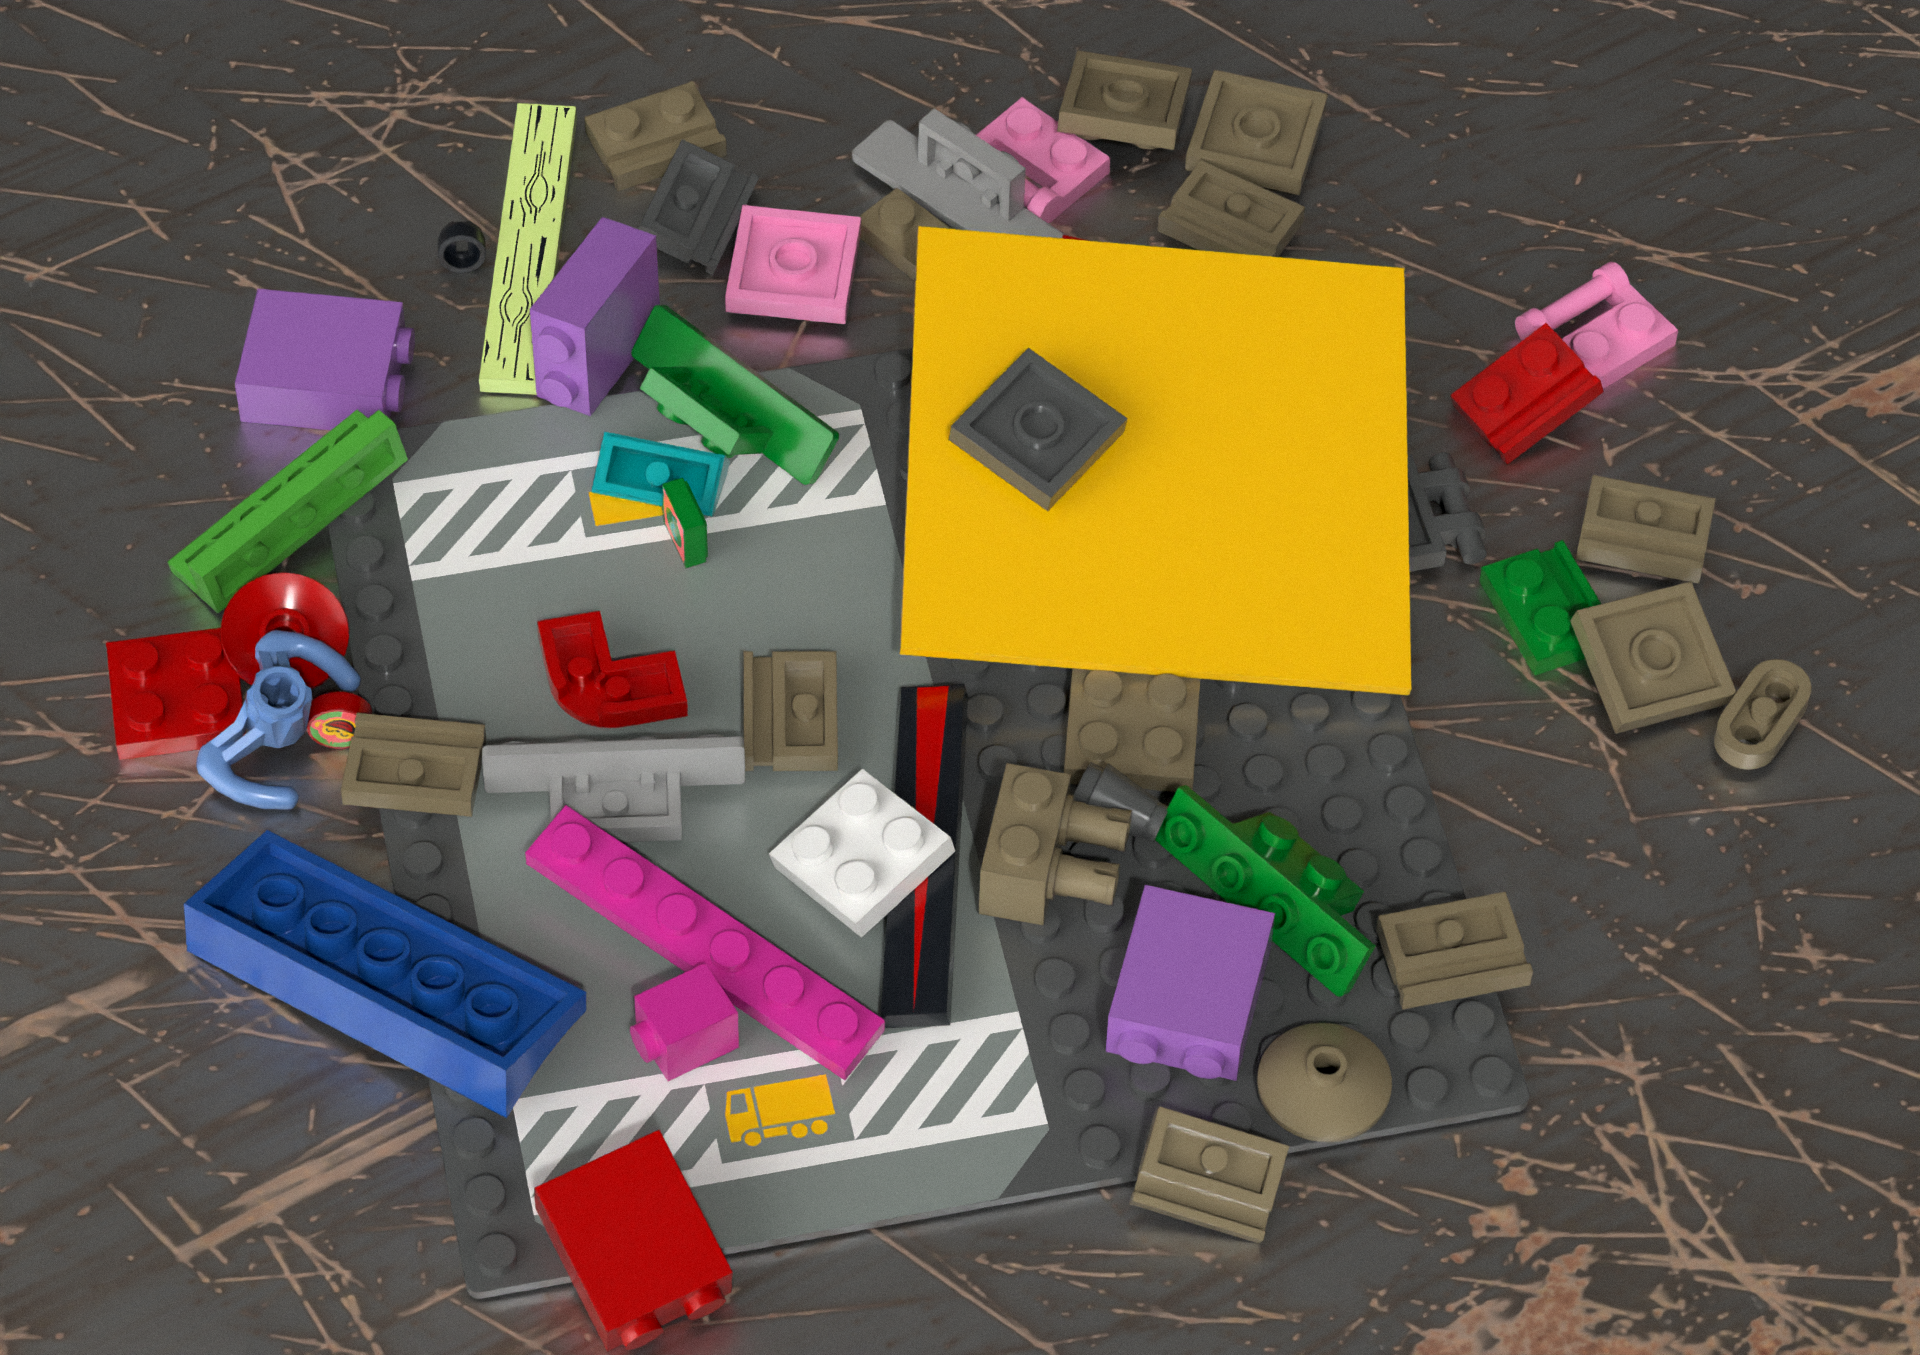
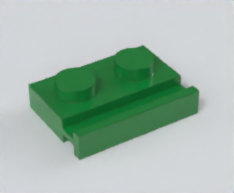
[1479,540,1601,676]

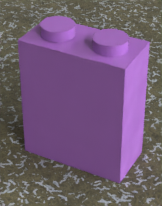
[530,217,660,416]
[235,289,415,430]
[1106,885,1275,1081]

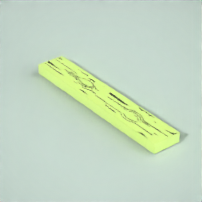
[479,103,577,395]

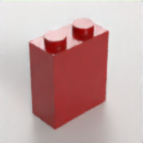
[534,1130,733,1352]

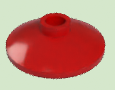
[220,573,349,690]

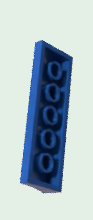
[184,830,586,1118]

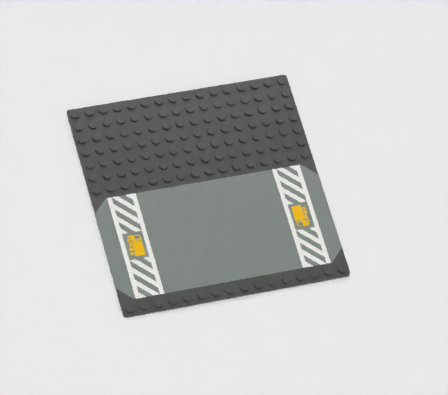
[327,348,1530,1299]

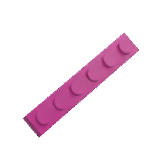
[525,805,885,1080]

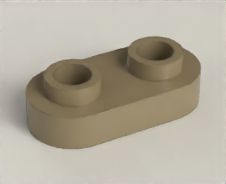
[1714,659,1812,770]

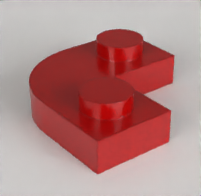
[537,611,688,728]

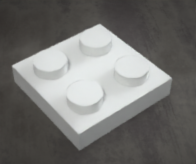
[769,769,955,938]

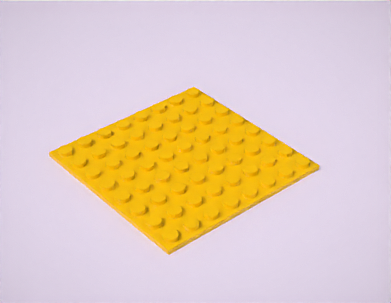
[900,226,1411,695]

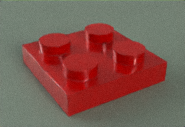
[106,628,247,760]

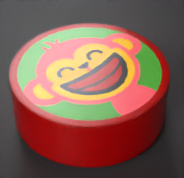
[307,691,372,749]

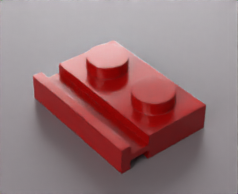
[1450,323,1604,465]

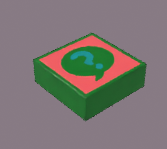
[662,478,708,569]

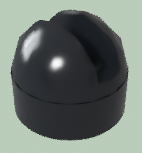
[437,220,486,273]

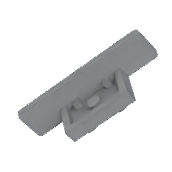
[852,108,1065,238]
[482,734,745,842]

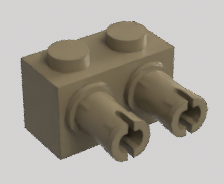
[979,763,1132,925]

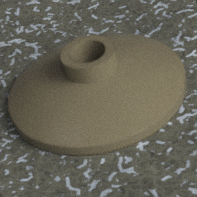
[1257,1023,1392,1142]

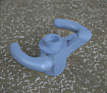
[196,630,361,810]

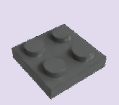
[949,348,1128,511]

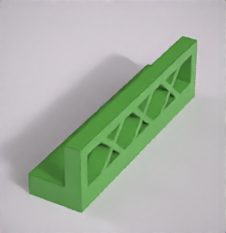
[167,409,408,613]

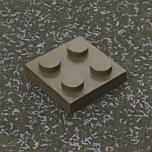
[1057,50,1193,150]
[1185,70,1328,195]
[1570,581,1737,734]
[1064,668,1200,792]

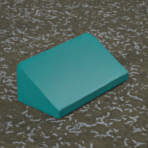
[591,431,730,517]

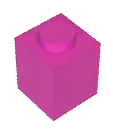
[630,962,739,1081]

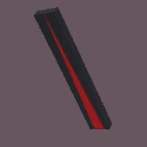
[881,684,968,1028]

